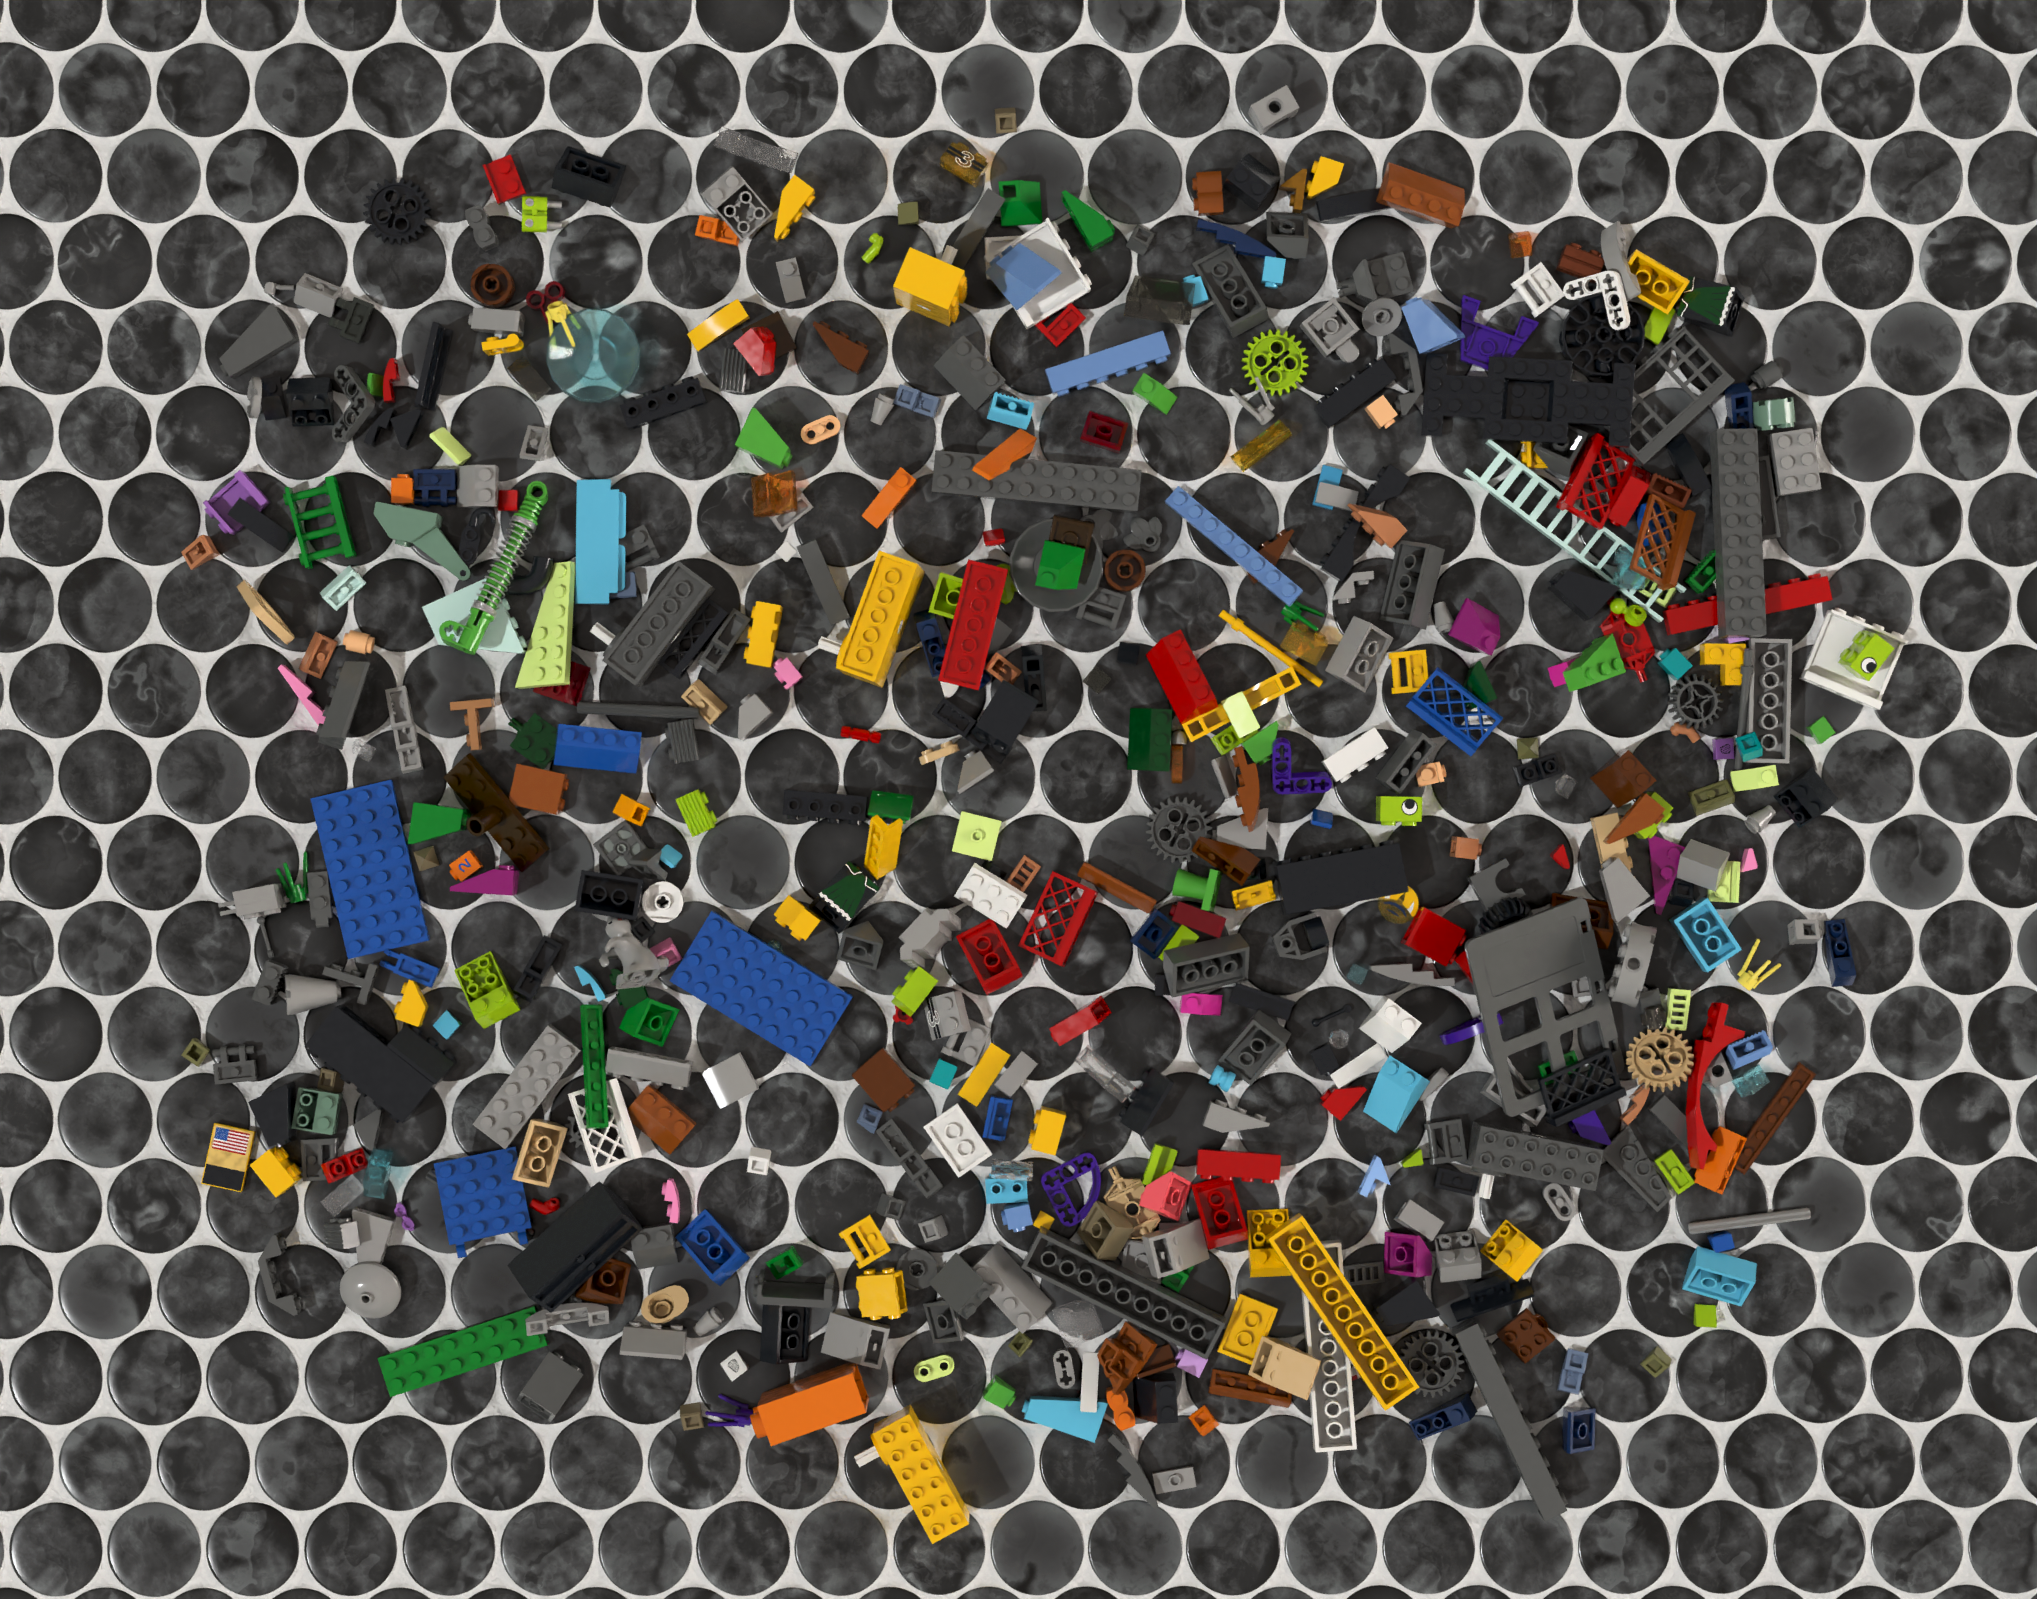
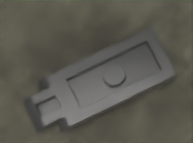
[307,871,333,928]

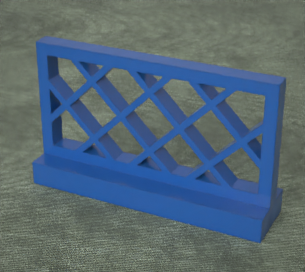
[1406,667,1503,756]

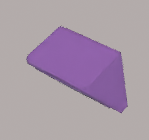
[1712,738,1734,760]

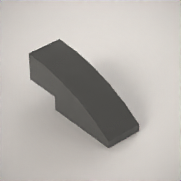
[698,608,751,675]
[1647,1094,1688,1149]

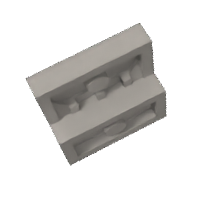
[701,1052,759,1109]

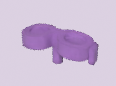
[394,1202,415,1231]

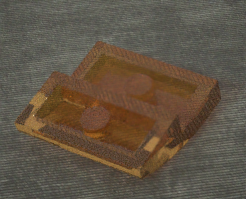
[751,470,798,517]

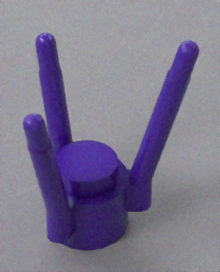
[705,1394,753,1427]

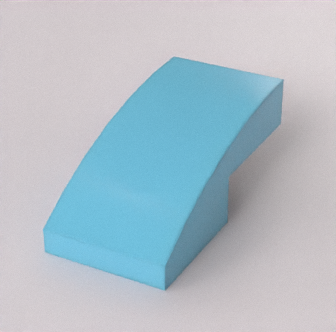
[574,965,608,1002]

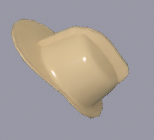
[641,1285,689,1323]

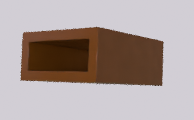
[851,1047,916,1113]

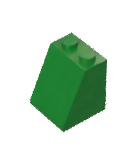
[408,802,472,844]

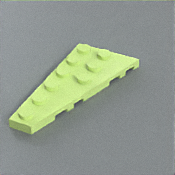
[515,561,576,689]

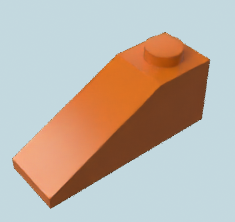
[862,467,917,529]

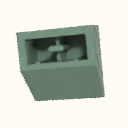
[291,1087,344,1135]

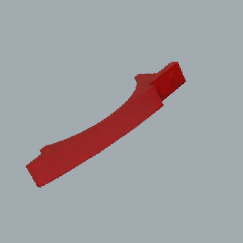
[1686,1003,1745,1170]

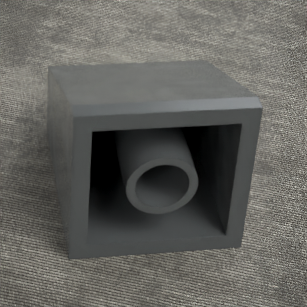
[516,1351,583,1423]

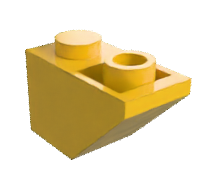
[1304,156,1344,200]
[394,979,429,1027]

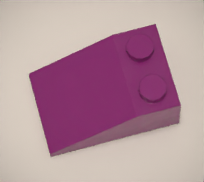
[450,865,519,896]

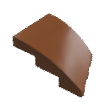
[1097,1321,1157,1395]

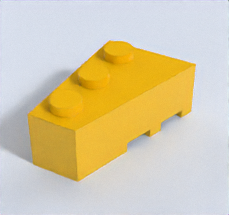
[744,601,783,668]

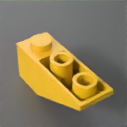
[774,174,816,242]

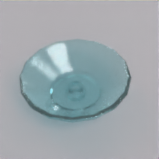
[546,308,641,403]

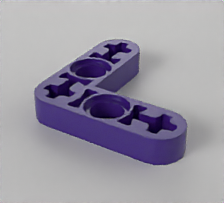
[1272,737,1332,794]

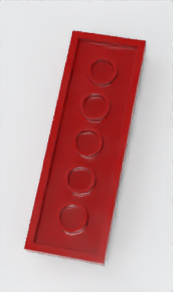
[938,559,1008,691]

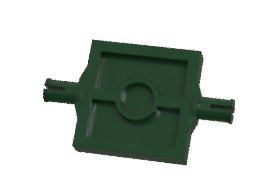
[508,713,557,769]

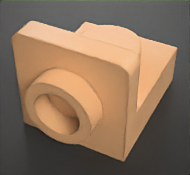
[1415,761,1446,787]

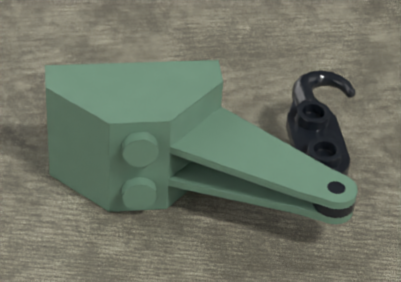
[373,502,495,581]

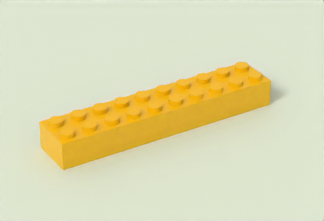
[1265,1213,1419,1411]

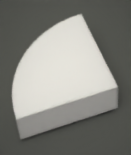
[940,681,959,699]

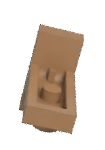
[450,698,495,751]

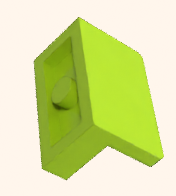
[1142,1143,1178,1185]

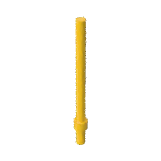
[1218,610,1323,687]

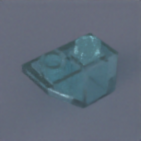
[1613,546,1645,591]
[363,1149,393,1199]

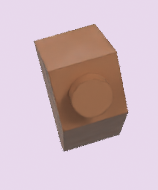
[1450,836,1482,860]

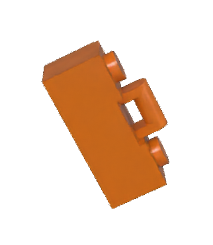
[1694,1126,1747,1194]

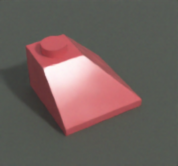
[1139,1172,1192,1222]

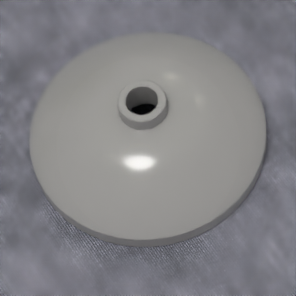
[340,1262,401,1319]

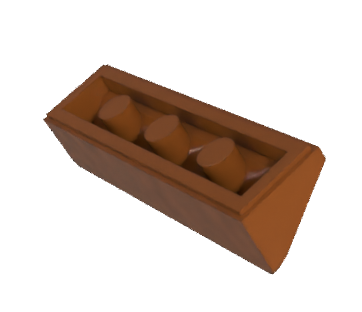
[1077,862,1157,913]
[1208,1369,1292,1408]

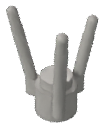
[1229,377,1275,425]

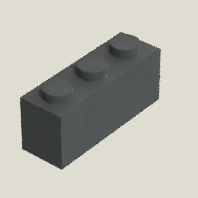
[1376,729,1437,794]

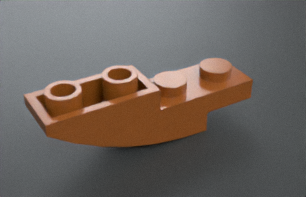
[1232,746,1260,832]

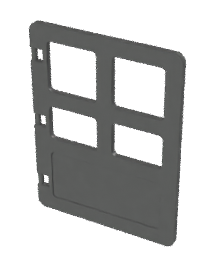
[1465,897,1624,1117]

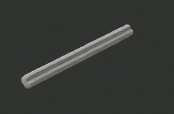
[1688,1207,1811,1234]

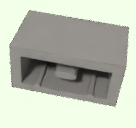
[1434,1230,1482,1283]

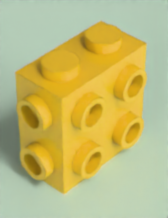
[856,1267,908,1320]

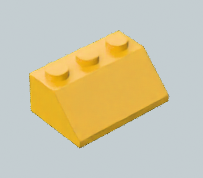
[1627,249,1690,315]

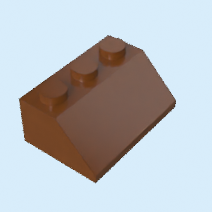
[627,1084,697,1155]

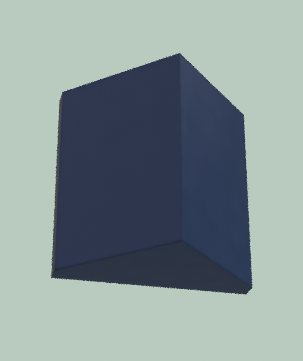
[1129,908,1179,960]
[1562,1407,1596,1454]

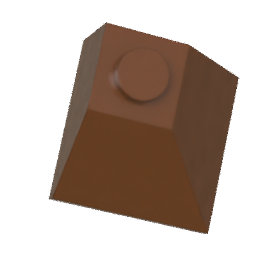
[576,1258,631,1304]

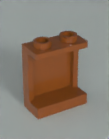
[509,764,570,815]

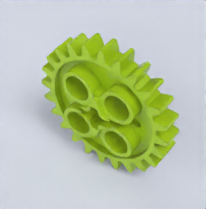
[1241,329,1309,397]

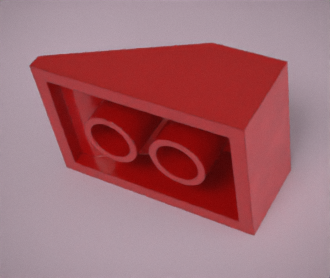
[956,919,1023,995]
[1191,1177,1248,1250]

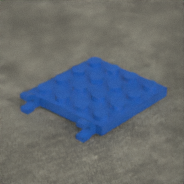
[434,1146,532,1258]

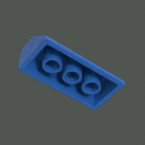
[553,724,642,773]

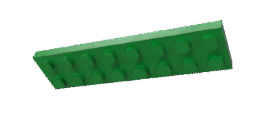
[377,1305,548,1397]

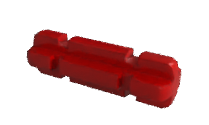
[840,726,881,743]

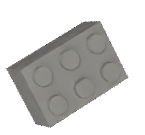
[1766,428,1821,497]

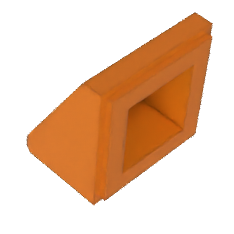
[1188,1405,1219,1436]

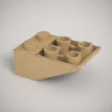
[1248,1336,1321,1400]

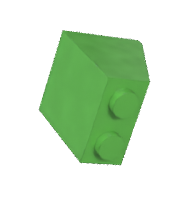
[735,407,792,470]

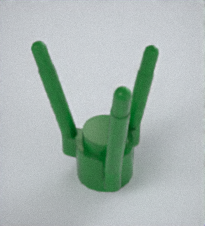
[1281,601,1324,648]
[276,851,309,903]

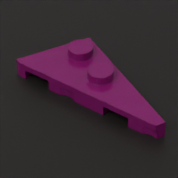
[1647,836,1685,915]

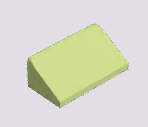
[429,427,471,466]
[1221,691,1260,738]

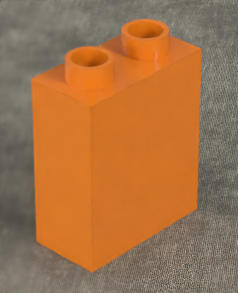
[750,1362,869,1446]

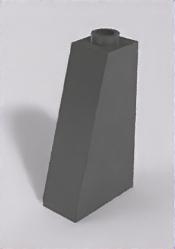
[219,303,298,379]

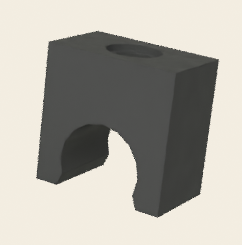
[1466,858,1526,912]

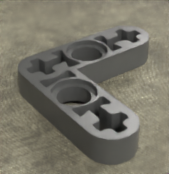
[332,365,375,443]

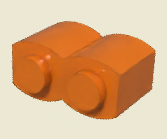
[1106,1386,1135,1431]

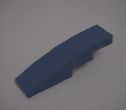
[1196,219,1276,259]

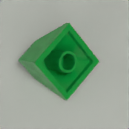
[1035,540,1086,590]
[619,998,680,1047]

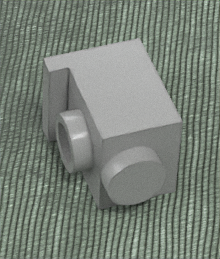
[1787,919,1822,945]

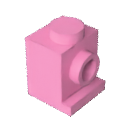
[772,657,803,690]

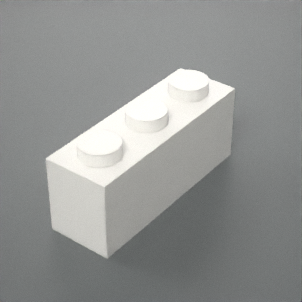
[1321,727,1388,783]

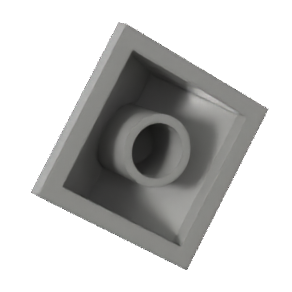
[1676,839,1730,892]

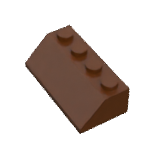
[1376,162,1465,229]

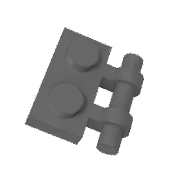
[212,1044,258,1085]

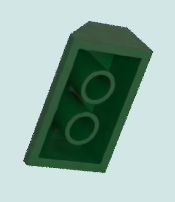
[1127,708,1172,772]

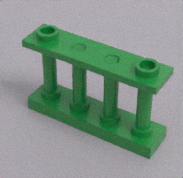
[283,475,357,569]

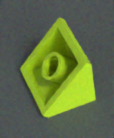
[928,572,963,619]

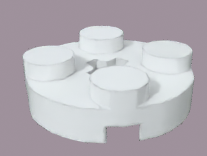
[642,881,684,923]

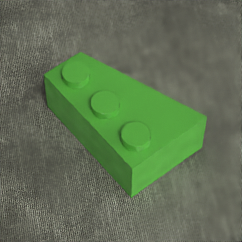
[1563,633,1626,692]

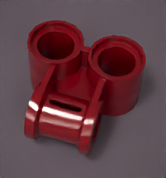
[526,281,568,326]

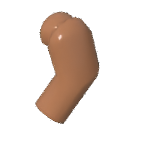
[1670,722,1701,743]

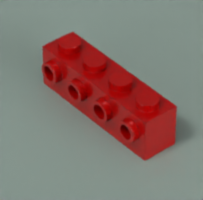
[1196,1148,1281,1183]

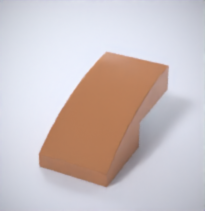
[1619,1084,1650,1125]

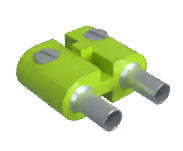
[522,196,562,233]

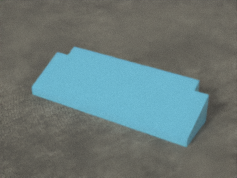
[575,479,626,605]

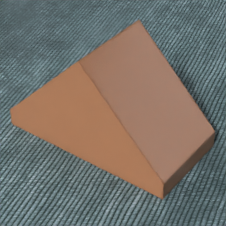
[181,535,220,570]
[984,652,1022,685]

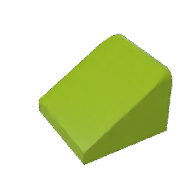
[1400,1147,1424,1168]
[1694,1304,1717,1328]

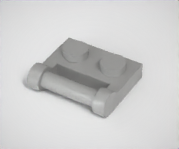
[941,1018,991,1067]

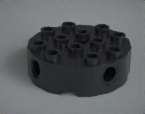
[1559,293,1645,379]

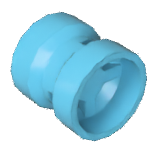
[1208,1065,1236,1092]

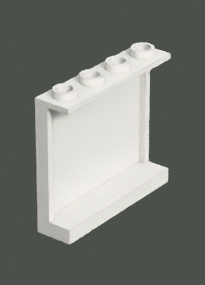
[984,218,1092,329]
[1799,608,1908,710]

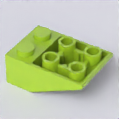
[454,951,521,1029]

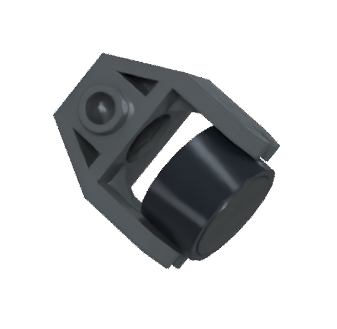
[1271,912,1329,960]

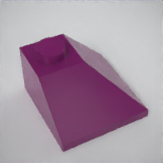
[1448,598,1500,656]
[1384,1232,1432,1277]

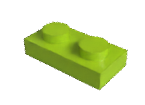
[1654,1149,1695,1195]

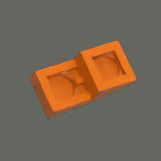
[695,215,740,246]

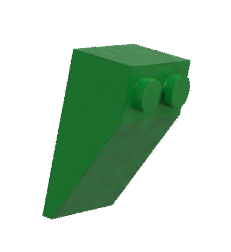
[1061,190,1115,252]

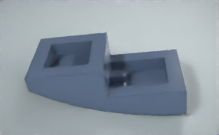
[893,384,941,419]
[1557,1348,1588,1395]

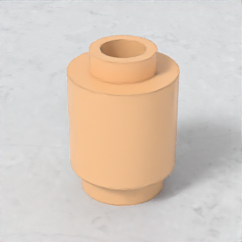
[343,630,375,654]

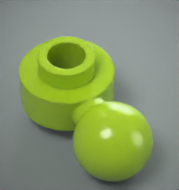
[1610,598,1647,627]

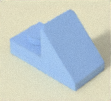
[1357,1154,1390,1197]

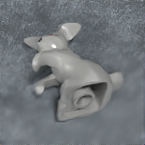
[592,906,669,989]

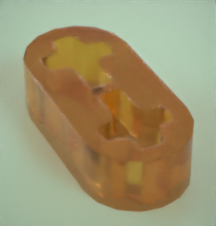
[1171,744,1183,784]

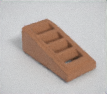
[1005,855,1041,892]

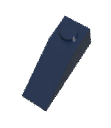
[1725,382,1754,429]

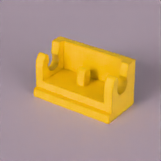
[1230,880,1276,911]

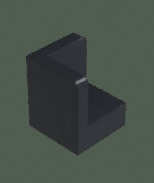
[1154,974,1170,996]

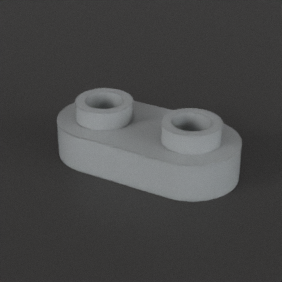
[1542,1182,1576,1221]

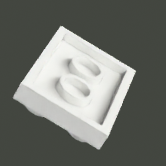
[954,863,1027,929]
[923,1103,992,1178]

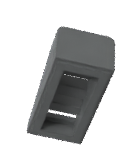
[1343,1261,1385,1286]

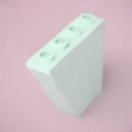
[422,578,528,654]

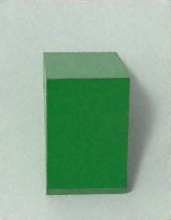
[766,1245,803,1280]

